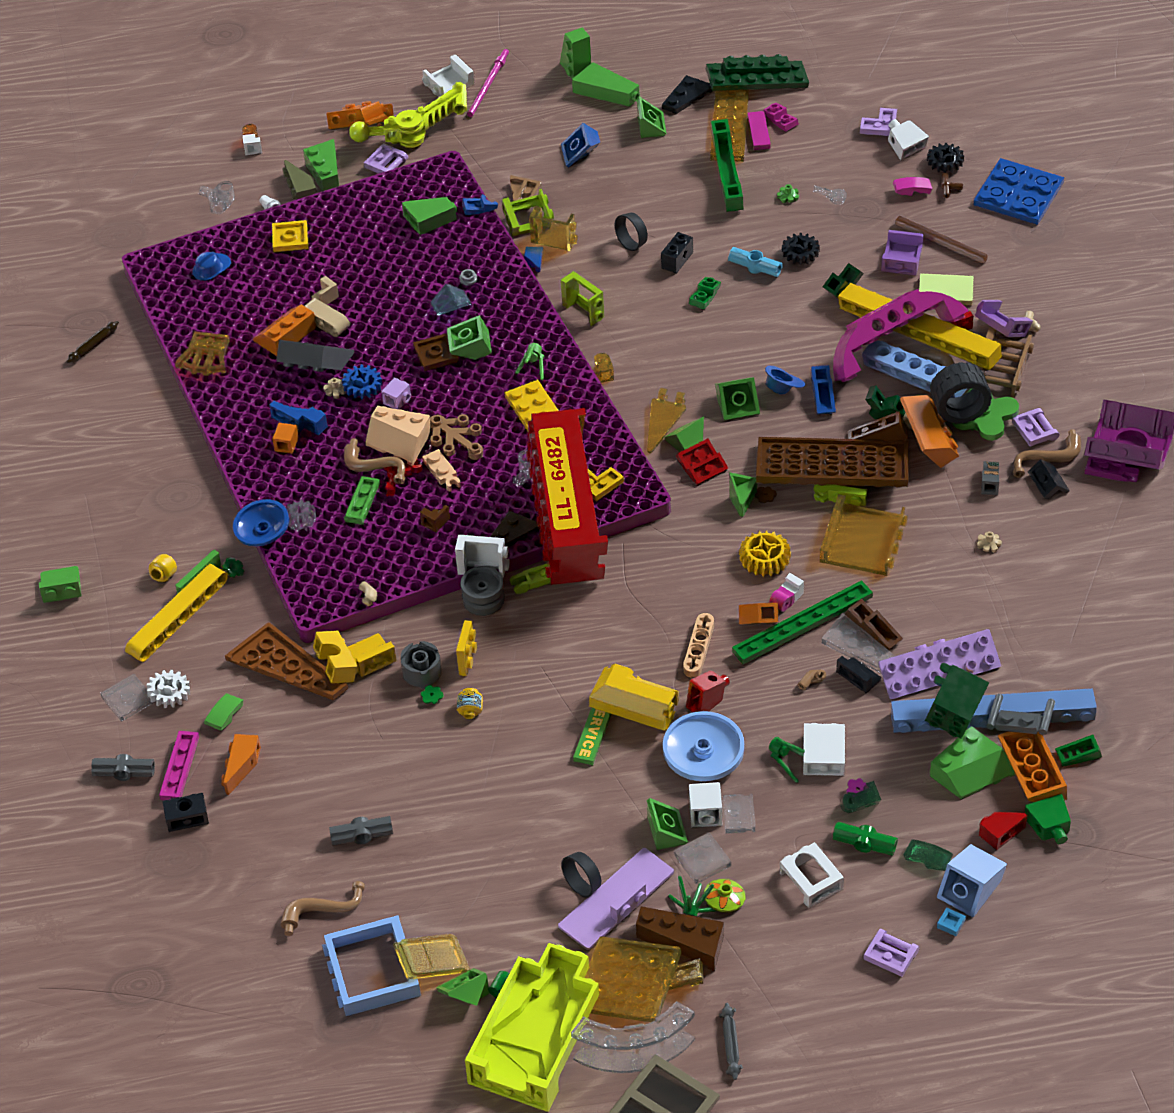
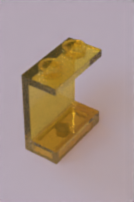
[529,206,578,251]

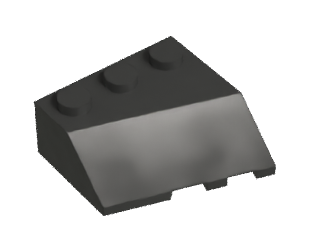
[276,340,354,372]

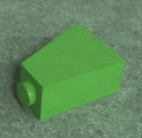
[402,197,457,235]

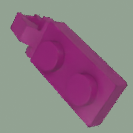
[1084,456,1139,482]

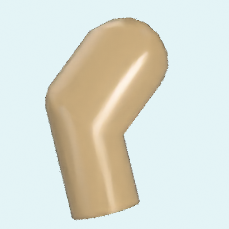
[359,581,377,606]

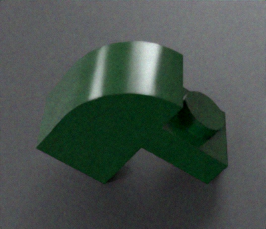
[822,263,864,298]
[865,385,905,420]

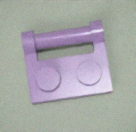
[364,143,408,174]
[1012,408,1060,446]
[864,929,919,977]

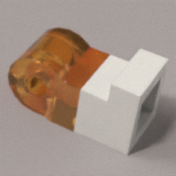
[242,124,262,155]

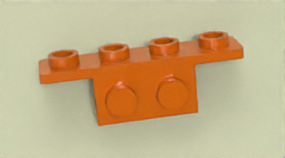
[326,101,394,129]

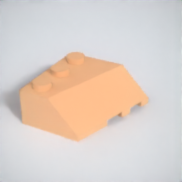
[366,406,430,466]

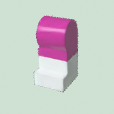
[769,573,804,612]

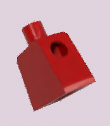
[686,671,730,713]

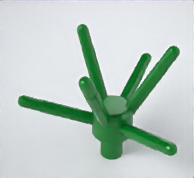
[668,876,717,917]

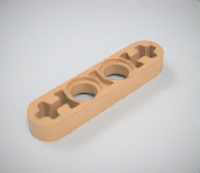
[684,613,714,678]

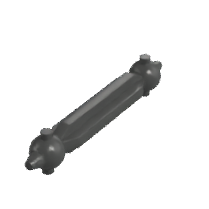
[719,1003,743,1080]

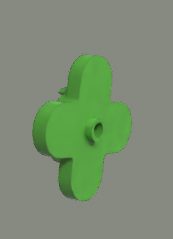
[952,389,1019,440]

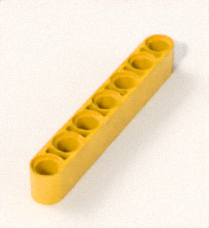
[125,564,228,662]

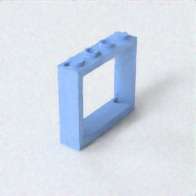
[322,915,421,1016]

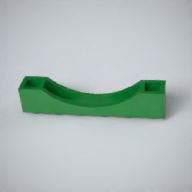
[711,119,744,212]

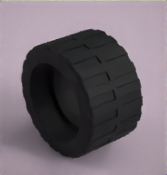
[930,362,992,424]

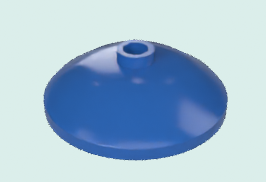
[233,499,289,547]

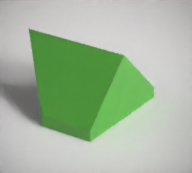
[664,416,704,452]
[729,472,758,517]

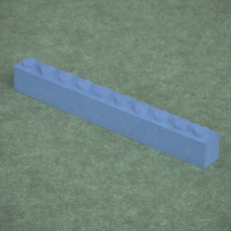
[891,688,1097,733]

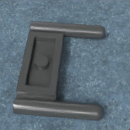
[986,694,1055,735]

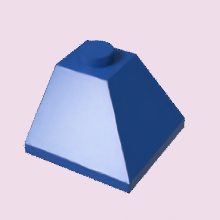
[561,123,600,168]

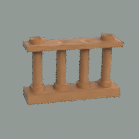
[976,327,1034,398]

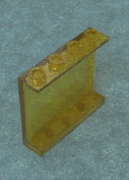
[820,494,908,576]

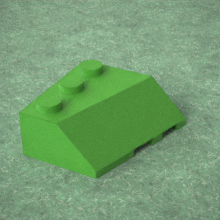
[930,726,1015,799]

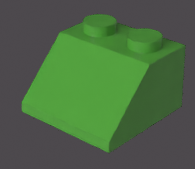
[447,315,492,360]
[715,377,760,420]

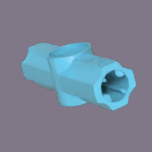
[728,247,782,277]

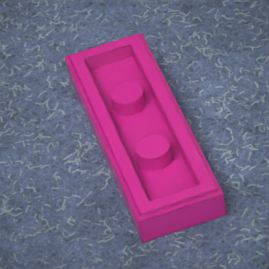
[747,111,771,150]

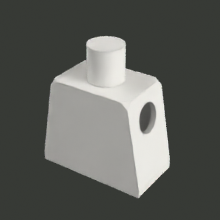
[888,119,929,160]

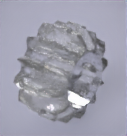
[287,499,316,532]

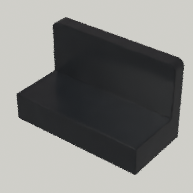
[1028,459,1070,500]
[836,656,881,693]

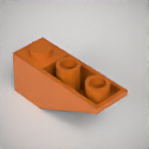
[221,734,261,795]

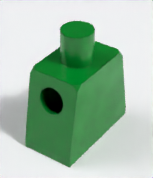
[1024,794,1071,845]

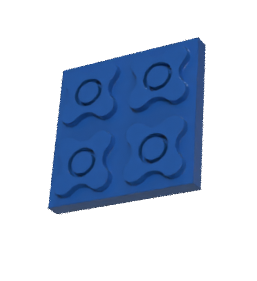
[973,158,1064,225]

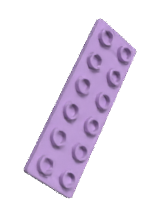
[878,629,1001,699]
[558,848,674,950]

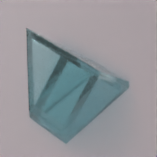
[431,284,471,315]

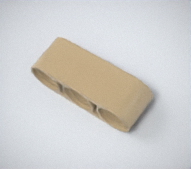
[305,298,350,337]

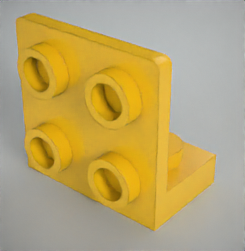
[347,633,397,677]

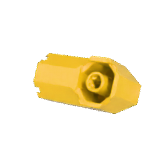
[589,664,679,731]

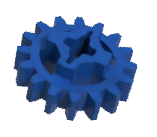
[342,364,382,399]

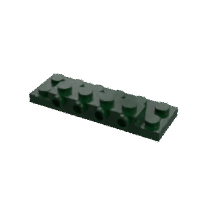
[705,54,809,91]

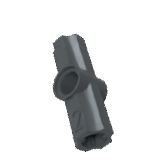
[91,754,155,781]
[329,816,393,845]

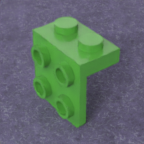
[39,566,82,603]

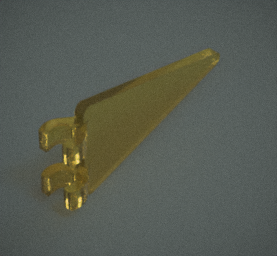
[647,388,686,453]

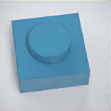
[937,907,966,936]

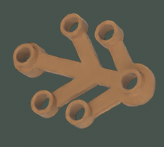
[430,414,483,460]

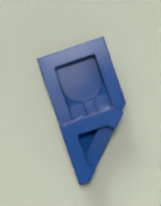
[462,194,498,215]
[524,247,544,272]

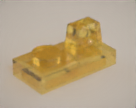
[660,959,703,992]

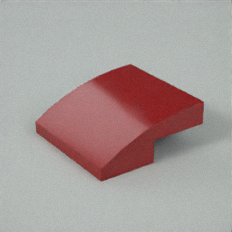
[675,438,728,485]

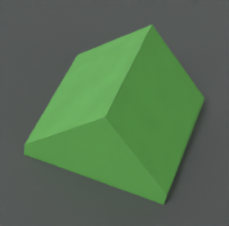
[637,96,667,138]
[647,798,688,850]

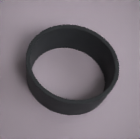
[614,212,648,251]
[561,852,602,898]

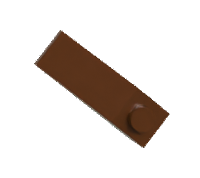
[848,412,908,440]

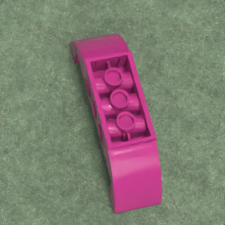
[833,289,969,382]

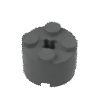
[401,641,442,689]

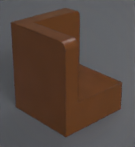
[420,505,450,533]

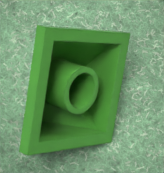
[436,968,490,1006]

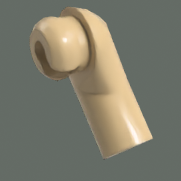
[1024,311,1040,333]

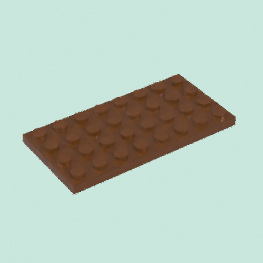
[756,437,908,488]

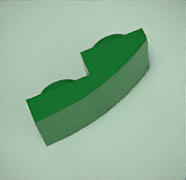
[689,277,721,310]

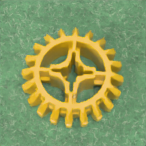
[739,530,791,577]

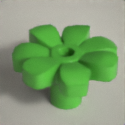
[777,184,799,203]

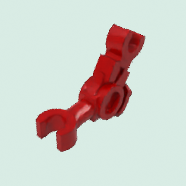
[384,459,422,497]

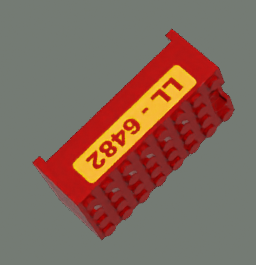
[526,408,608,585]

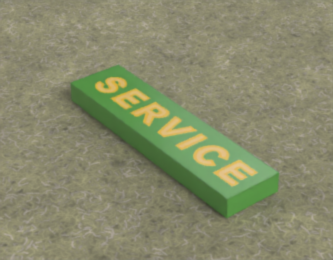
[573,708,611,765]

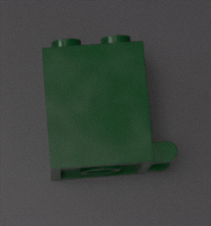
[925,663,990,739]

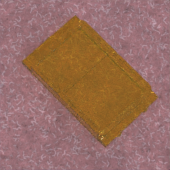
[393,934,470,980]

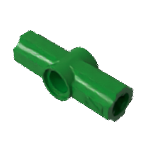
[833,822,898,856]

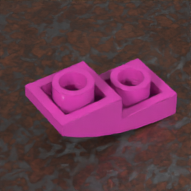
[763,103,799,131]
[893,177,932,196]

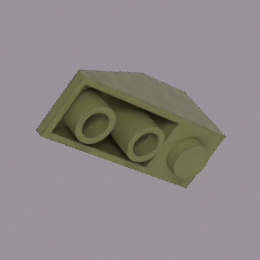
[282,160,317,200]

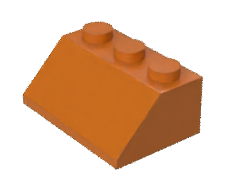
[253,304,316,356]

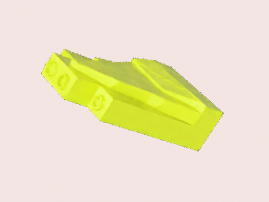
[465,943,599,1112]

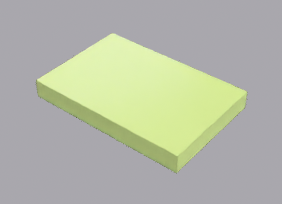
[919,274,974,305]

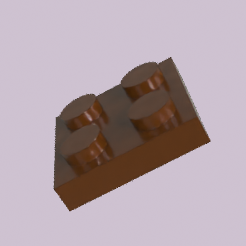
[413,333,459,372]

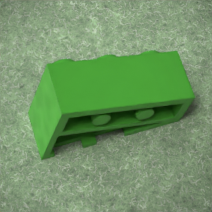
[560,27,591,79]
[303,139,339,192]

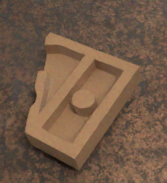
[510,175,542,209]

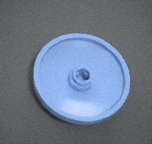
[663,711,744,781]

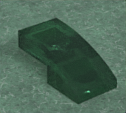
[903,839,953,871]

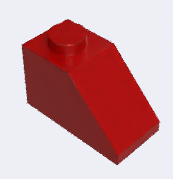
[979,812,1027,850]

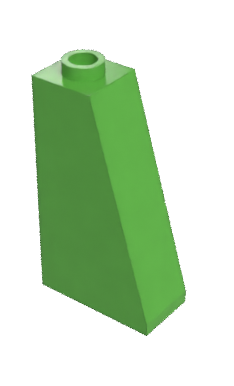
[572,62,640,107]

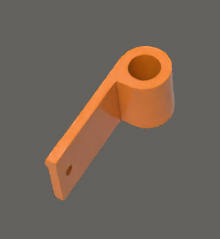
[360,101,388,126]

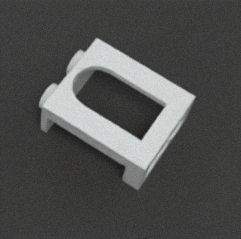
[780,842,844,908]

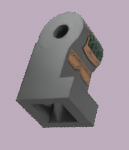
[981,461,999,495]

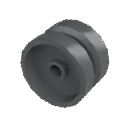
[461,566,505,616]

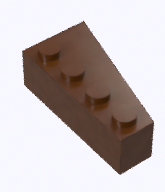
[636,906,724,971]

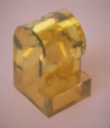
[594,353,614,383]

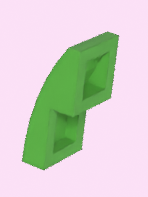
[204,693,243,731]

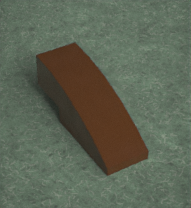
[844,599,903,651]

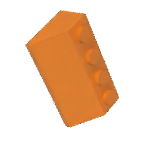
[900,395,959,468]
[998,731,1067,802]

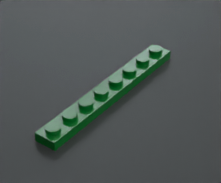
[732,580,873,665]

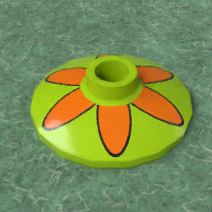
[704,879,746,912]

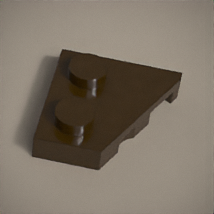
[490,511,540,547]

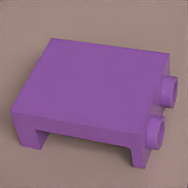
[881,230,923,275]
[974,300,1033,337]

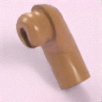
[798,669,826,690]

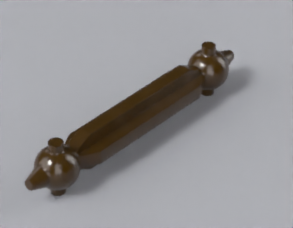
[66,321,119,363]

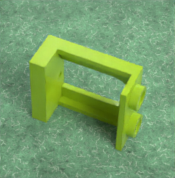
[502,189,554,237]
[561,271,604,326]

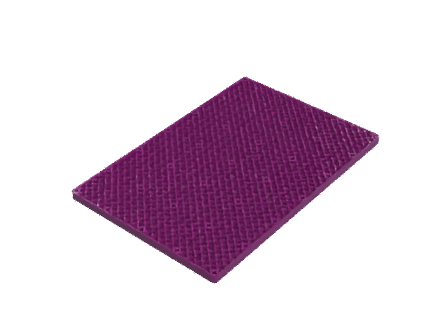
[122,151,671,643]

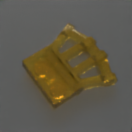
[175,332,230,376]

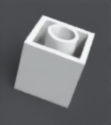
[689,782,722,828]

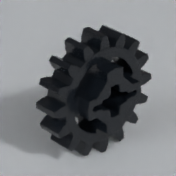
[927,143,964,173]
[782,233,820,265]

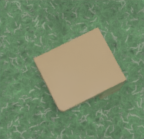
[311,276,339,305]

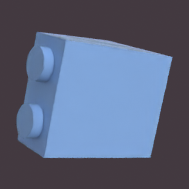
[937,844,1007,917]

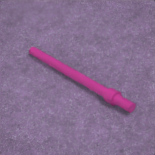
[467,49,509,117]

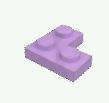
[860,108,897,136]

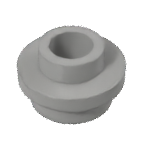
[459,269,477,286]

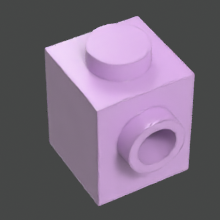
[382,378,411,410]

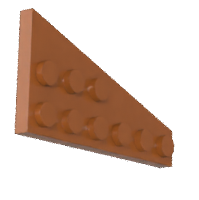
[225,622,348,700]

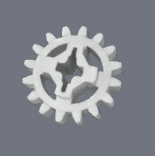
[147,670,190,708]

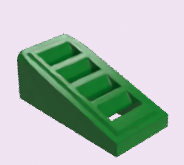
[1055,734,1102,767]

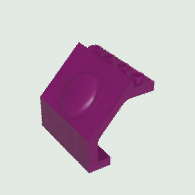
[1084,399,1174,469]

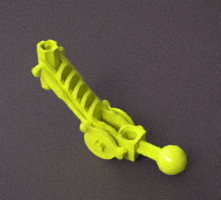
[349,82,467,148]

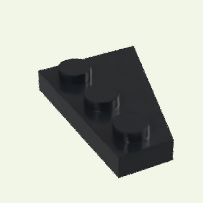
[662,75,713,114]

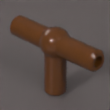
[941,173,963,198]

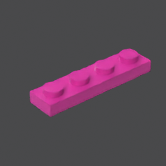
[159,731,199,800]

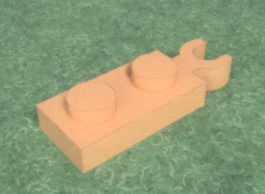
[422,449,461,492]

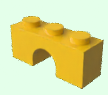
[313,631,358,684]

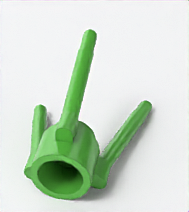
[515,343,544,380]

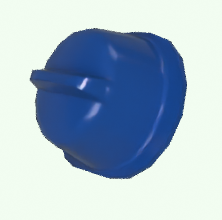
[192,252,231,281]
[765,366,805,394]

